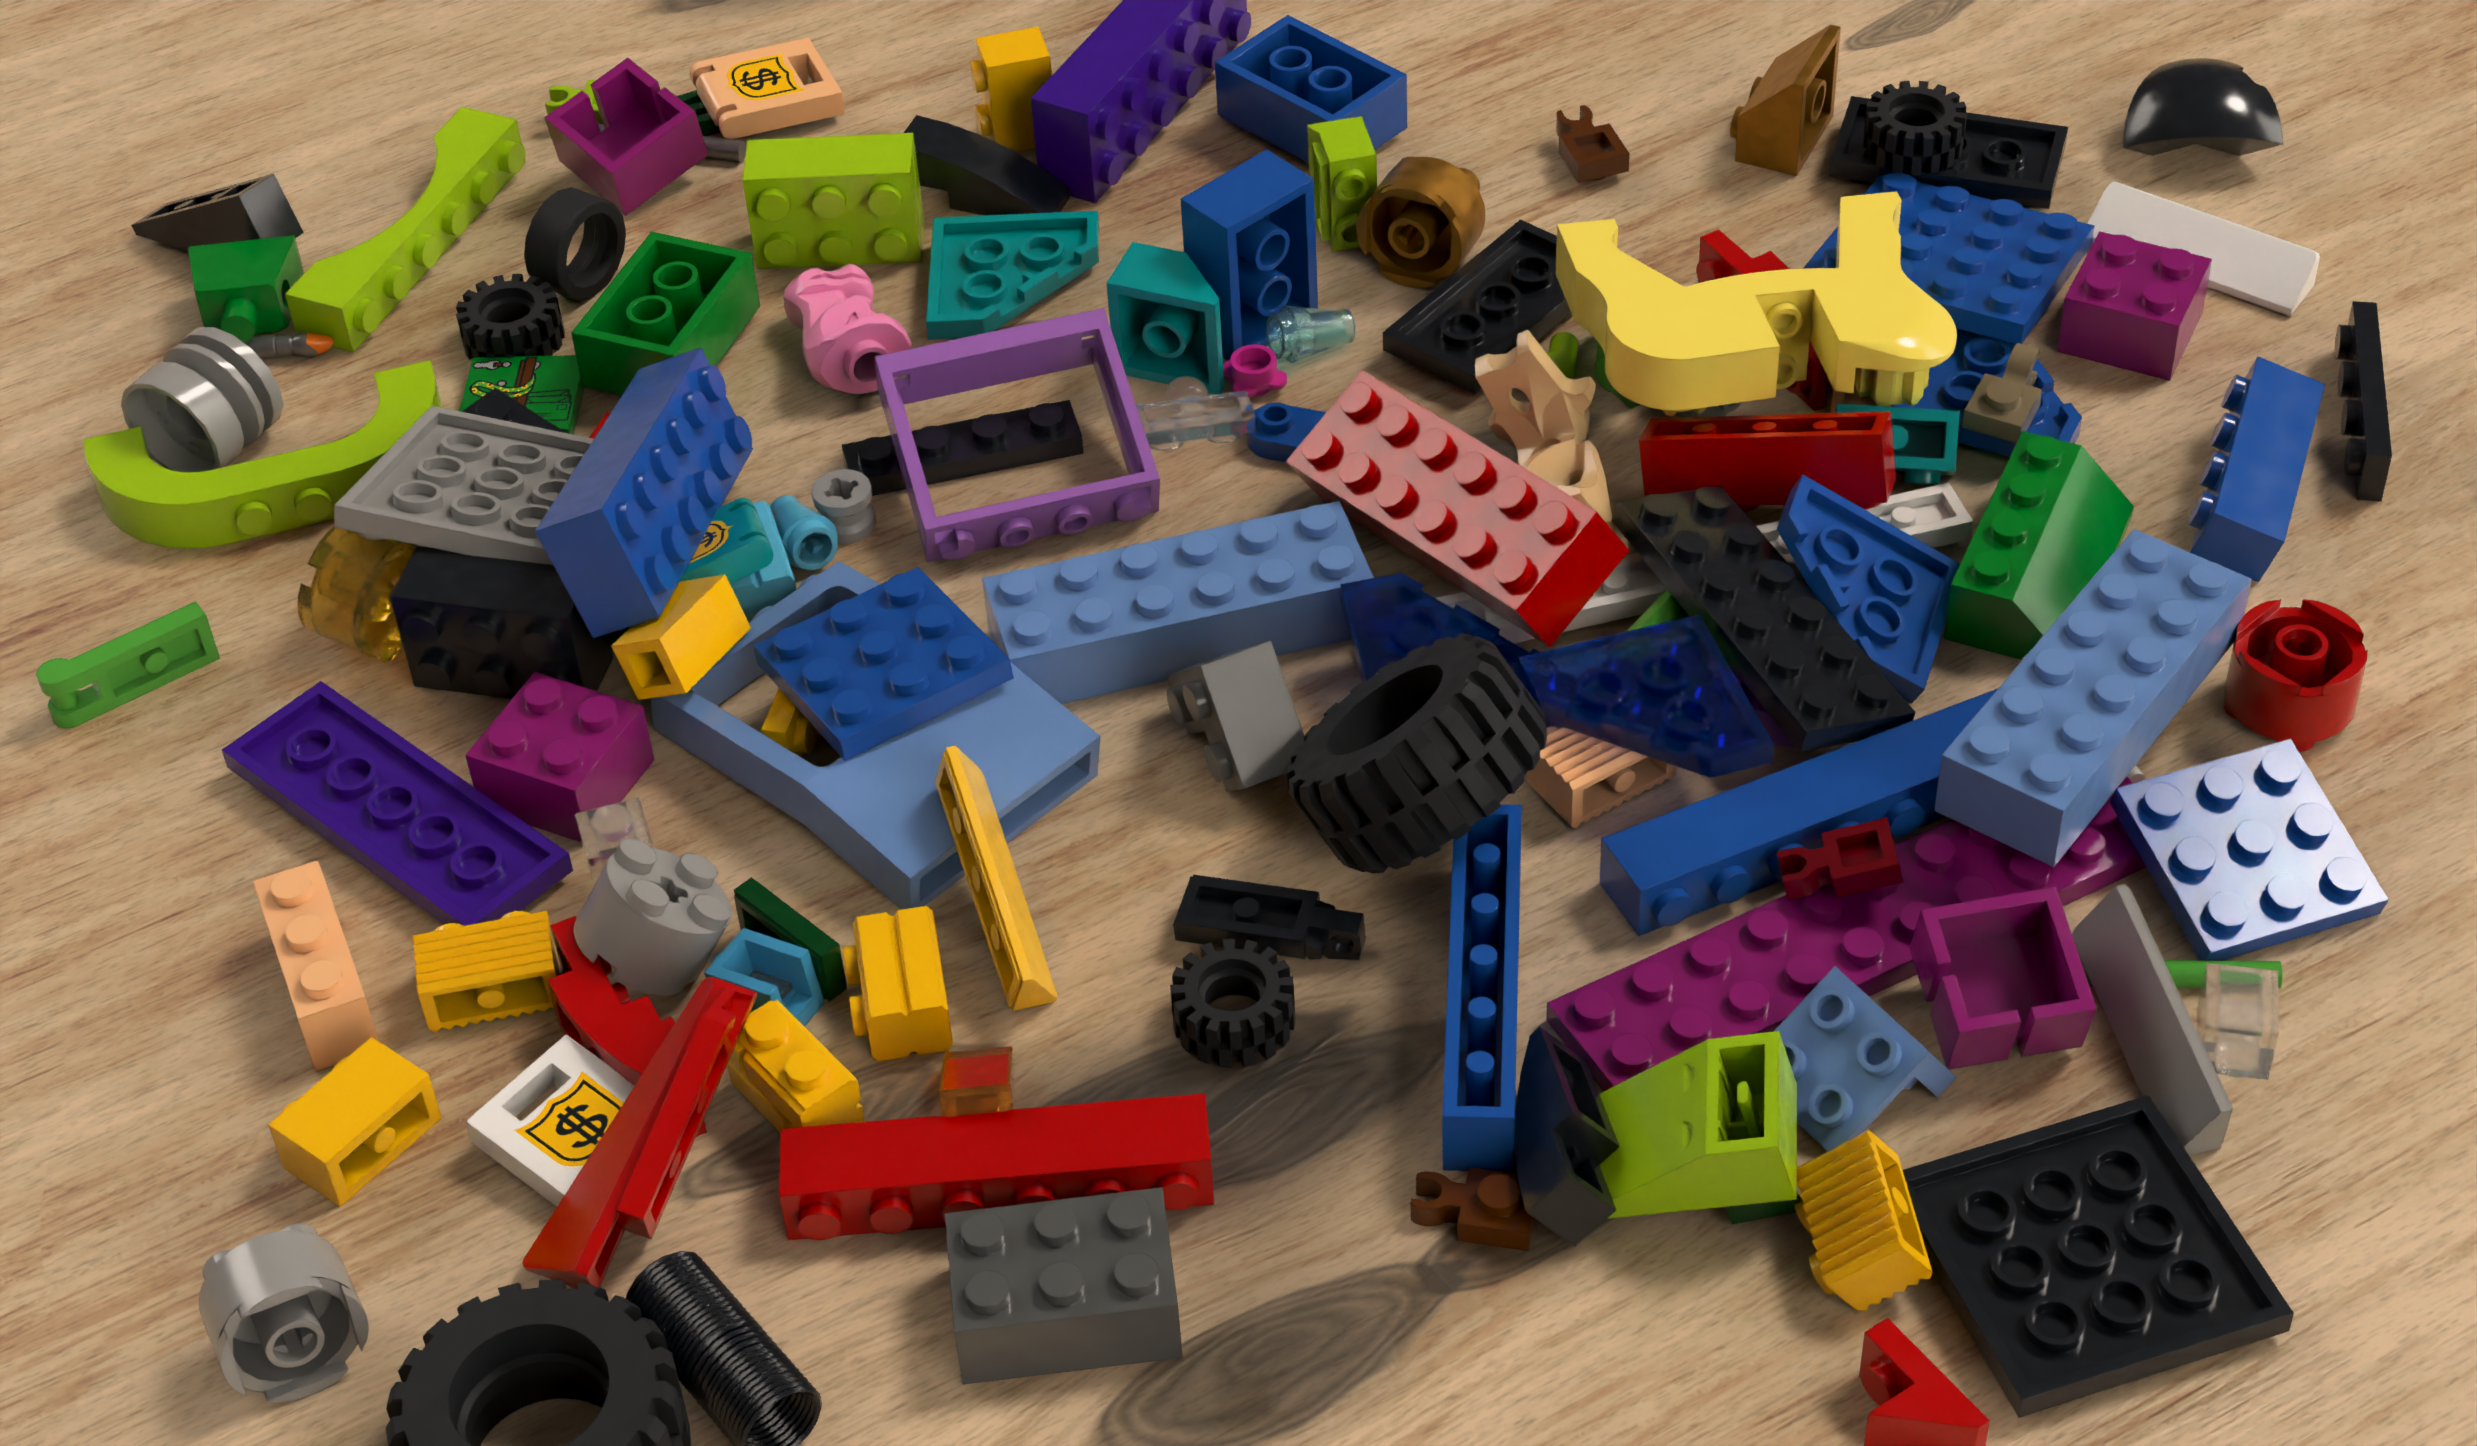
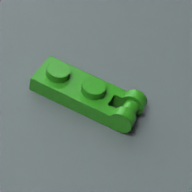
[36,601,220,728]

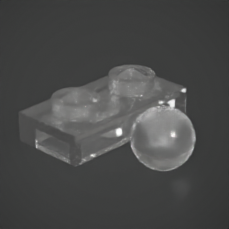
[1136,376,1256,451]

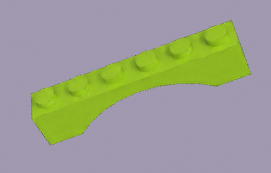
[285,106,526,353]

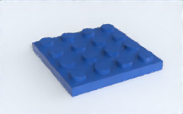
[1803,173,2095,344]

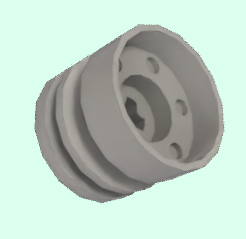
[121,327,283,472]

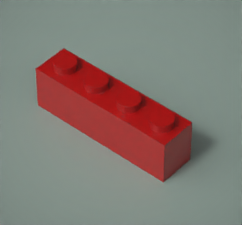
[1638,411,1896,512]

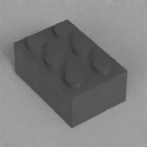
[945,1187,1183,1385]

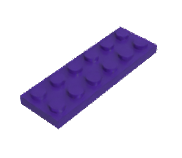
[222,681,573,926]

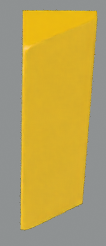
[935,745,1057,1011]

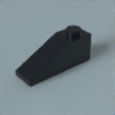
[131,174,304,251]

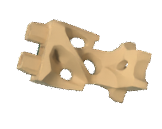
[1475,330,1614,530]

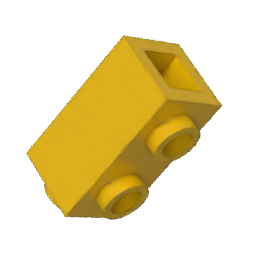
[611,574,751,700]

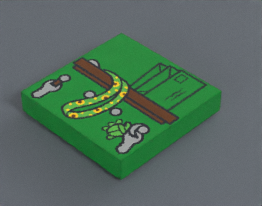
[459,355,584,435]

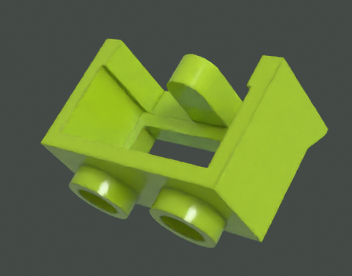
[1307,116,1377,252]

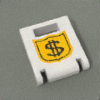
[466,1034,634,1207]

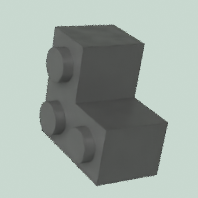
[1166,641,1304,792]

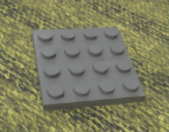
[334,406,594,565]

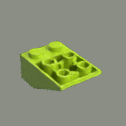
[1600,1031,1797,1219]

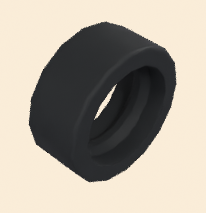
[524,187,626,301]

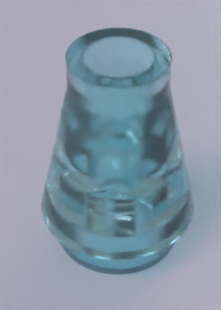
[1266,306,1355,363]

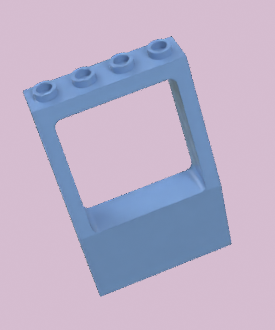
[651,561,1101,910]

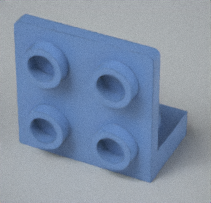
[1775,966,1957,1151]

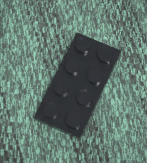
[1829,96,2068,209]
[1382,219,1571,394]

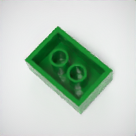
[571,231,760,395]

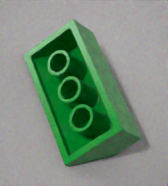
[1944,431,2134,660]

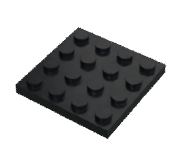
[1903,1095,2294,1418]

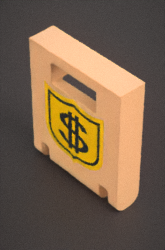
[690,37,844,139]

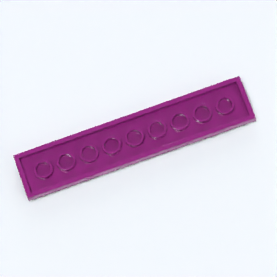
[1546,777,2146,1092]

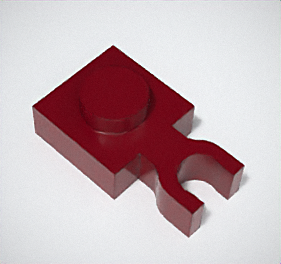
[1777,818,1904,901]

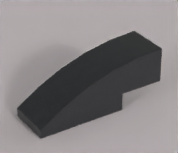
[904,115,1071,216]
[1514,1027,1620,1246]

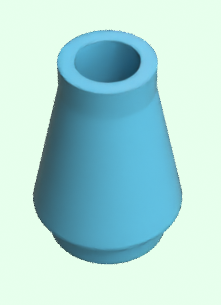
[770,495,838,570]

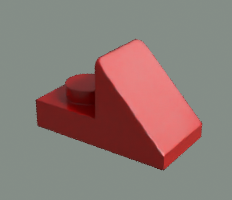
[1859,1318,1990,1446]

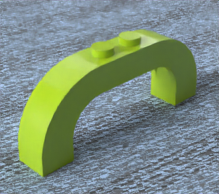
[82,360,443,549]

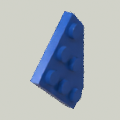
[1891,328,2082,457]
[1777,474,1960,704]

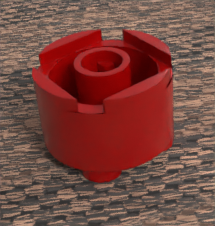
[2223,599,2368,752]

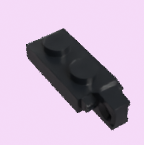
[1173,875,1366,960]

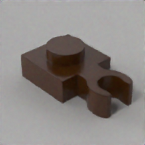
[1556,105,1630,183]
[1410,1167,1535,1251]

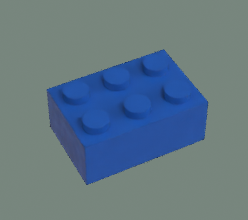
[1215,15,1407,163]
[1180,149,1318,361]

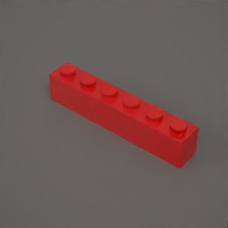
[779,1093,1214,1240]

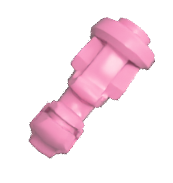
[784,264,912,394]

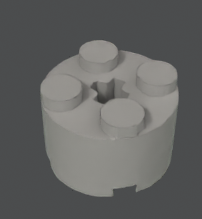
[574,838,732,996]
[198,1223,369,1402]

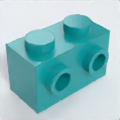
[1835,404,1960,486]

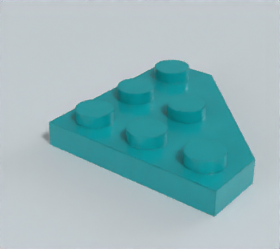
[926,211,1100,340]

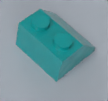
[1106,242,1224,396]

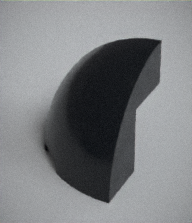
[2123,58,2283,156]

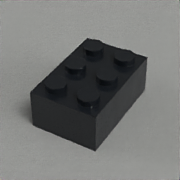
[389,546,613,699]

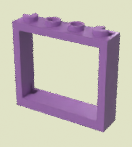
[875,308,1160,563]

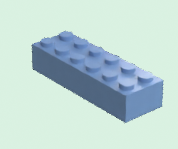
[982,501,1376,704]
[1934,529,2251,867]

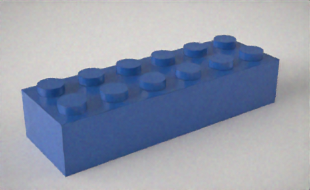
[535,348,753,638]

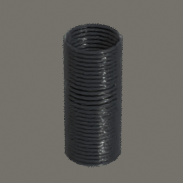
[626,1251,822,1446]

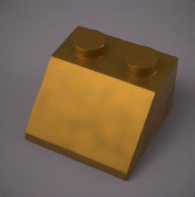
[1730,24,1841,176]

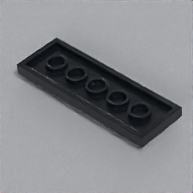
[1611,486,1916,752]

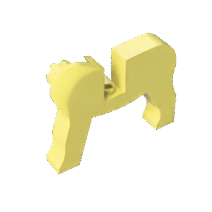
[1556,191,1957,417]

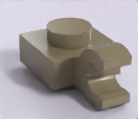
[1962,343,2042,443]

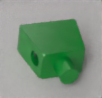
[188,235,304,343]

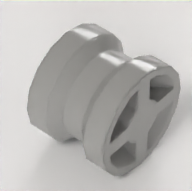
[811,469,876,544]

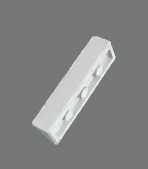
[2087,182,2320,316]

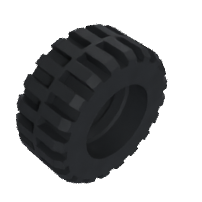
[1287,634,1547,874]
[386,1280,691,1446]

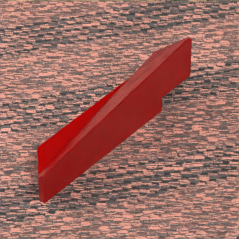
[522,977,757,1289]

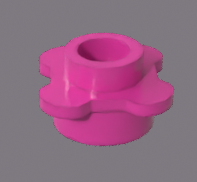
[1223,344,1287,398]

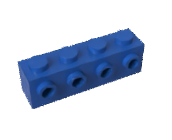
[2188,356,2325,582]

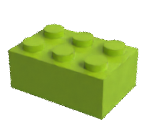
[742,133,924,269]

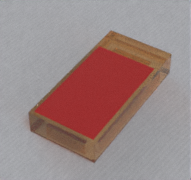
[940,1046,1015,1117]

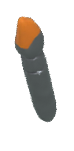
[245,331,334,359]

